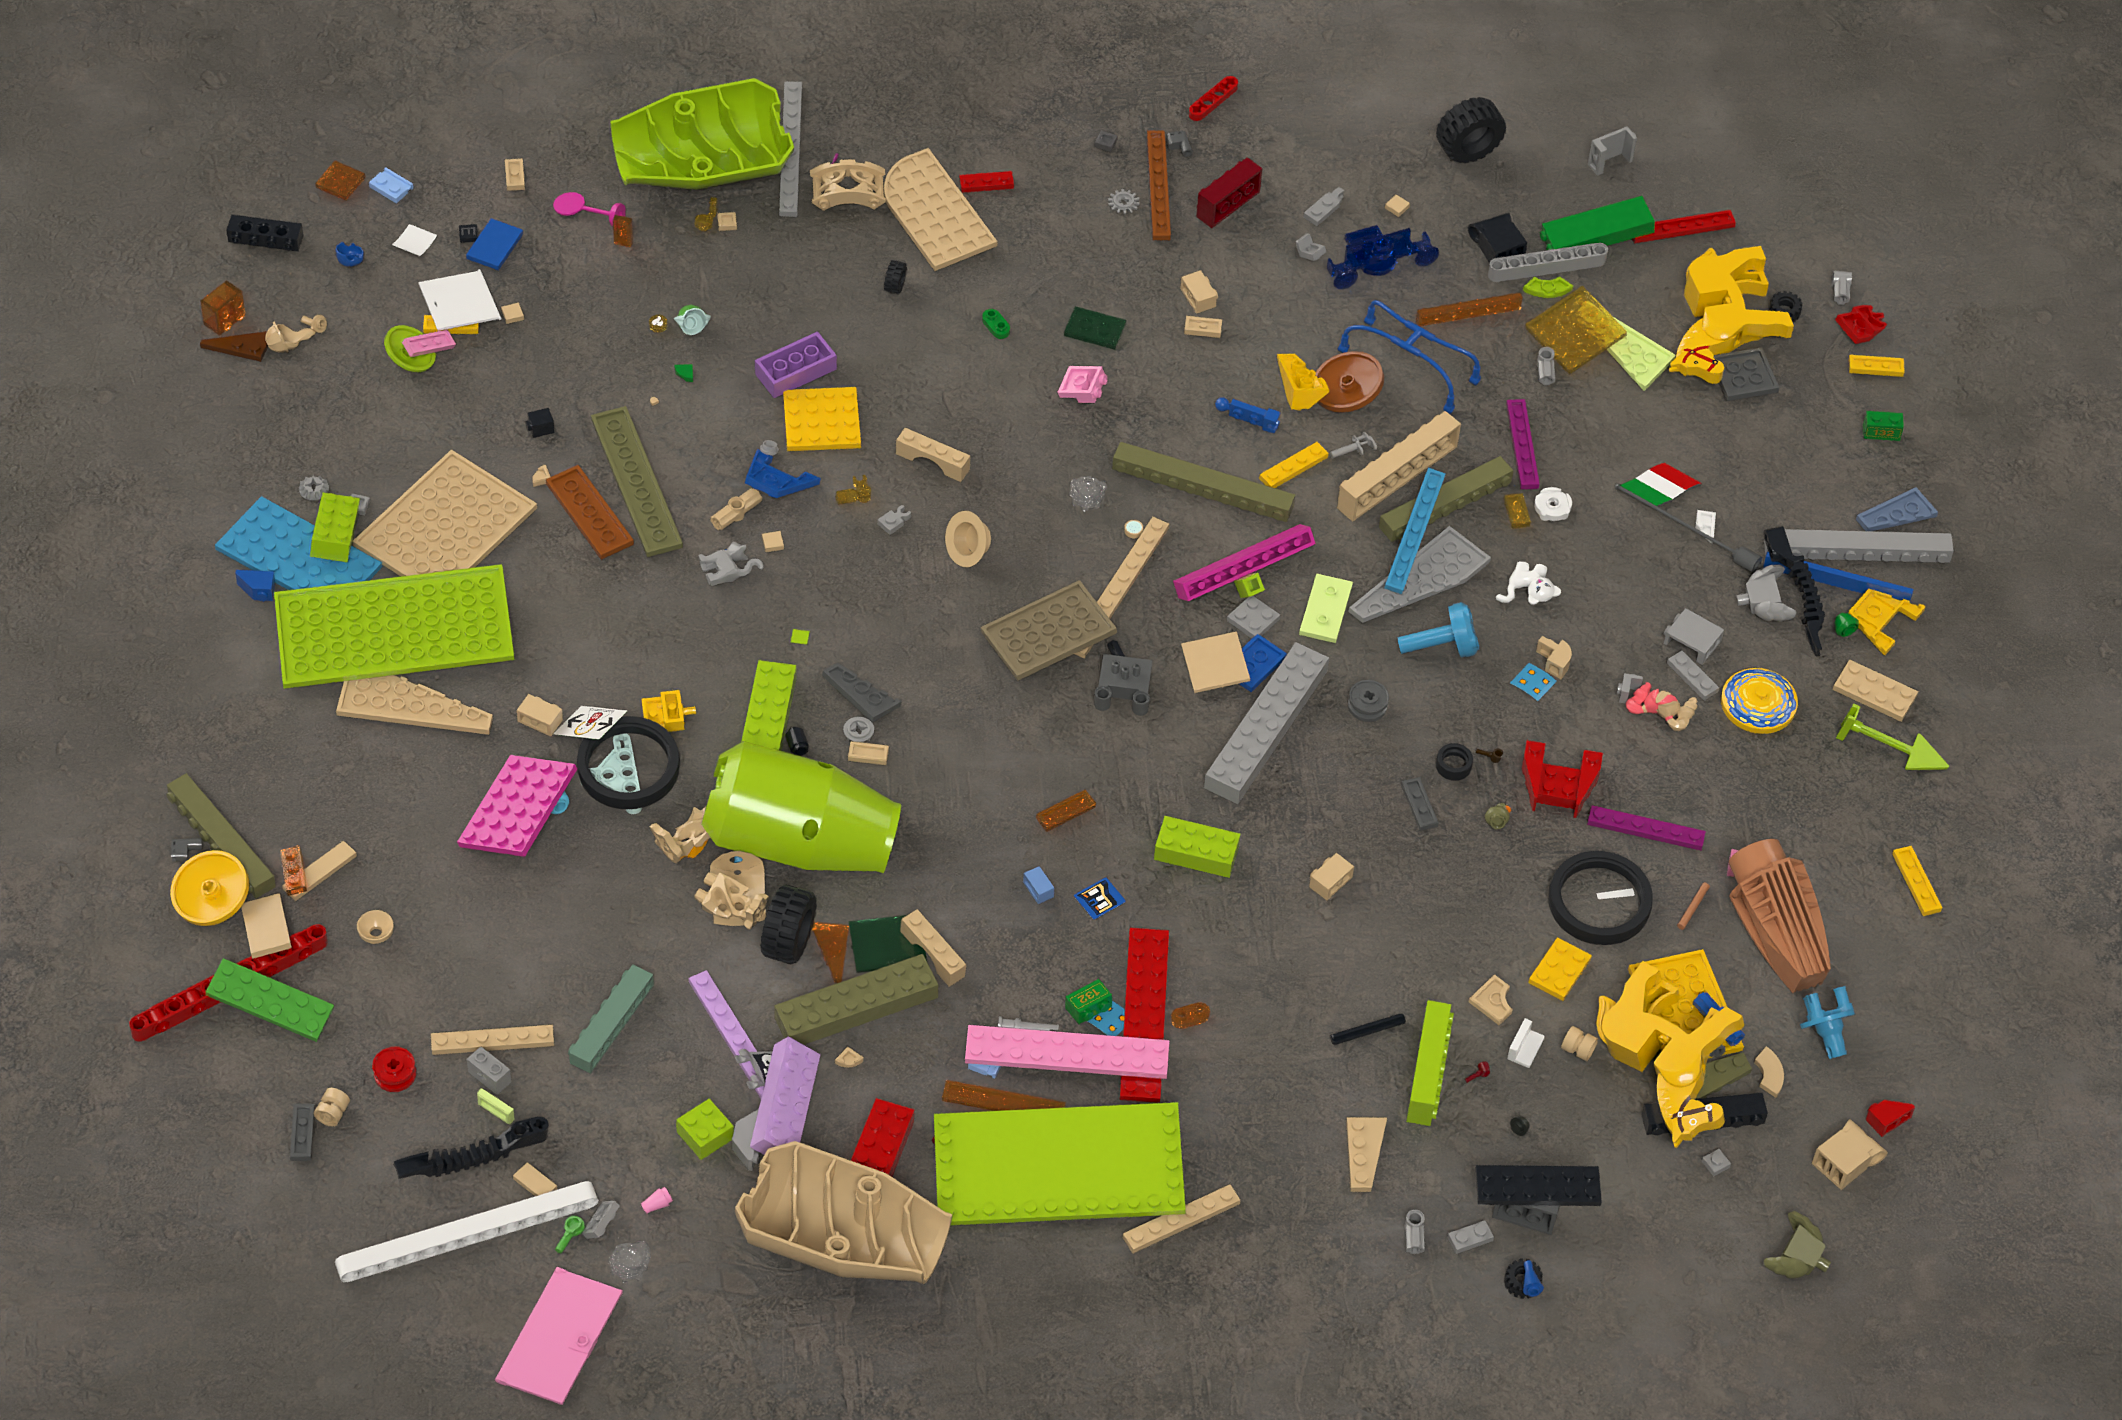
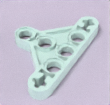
[580,733,642,814]

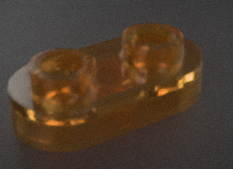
[1171,1002,1210,1029]

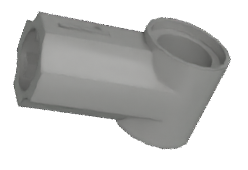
[1832,271,1852,305]
[1536,347,1555,385]
[1404,1209,1425,1254]

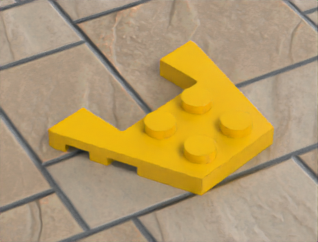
[1848,589,1926,655]

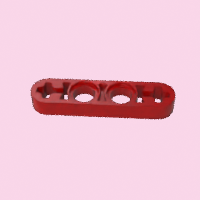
[1189,76,1238,121]

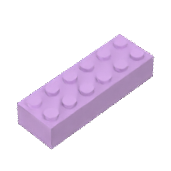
[750,1037,820,1155]

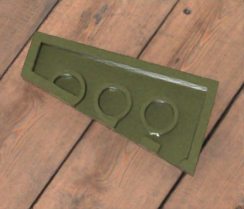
[1696,1052,1752,1099]

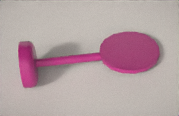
[553,192,626,228]

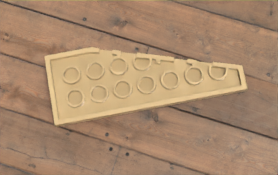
[336,675,493,735]

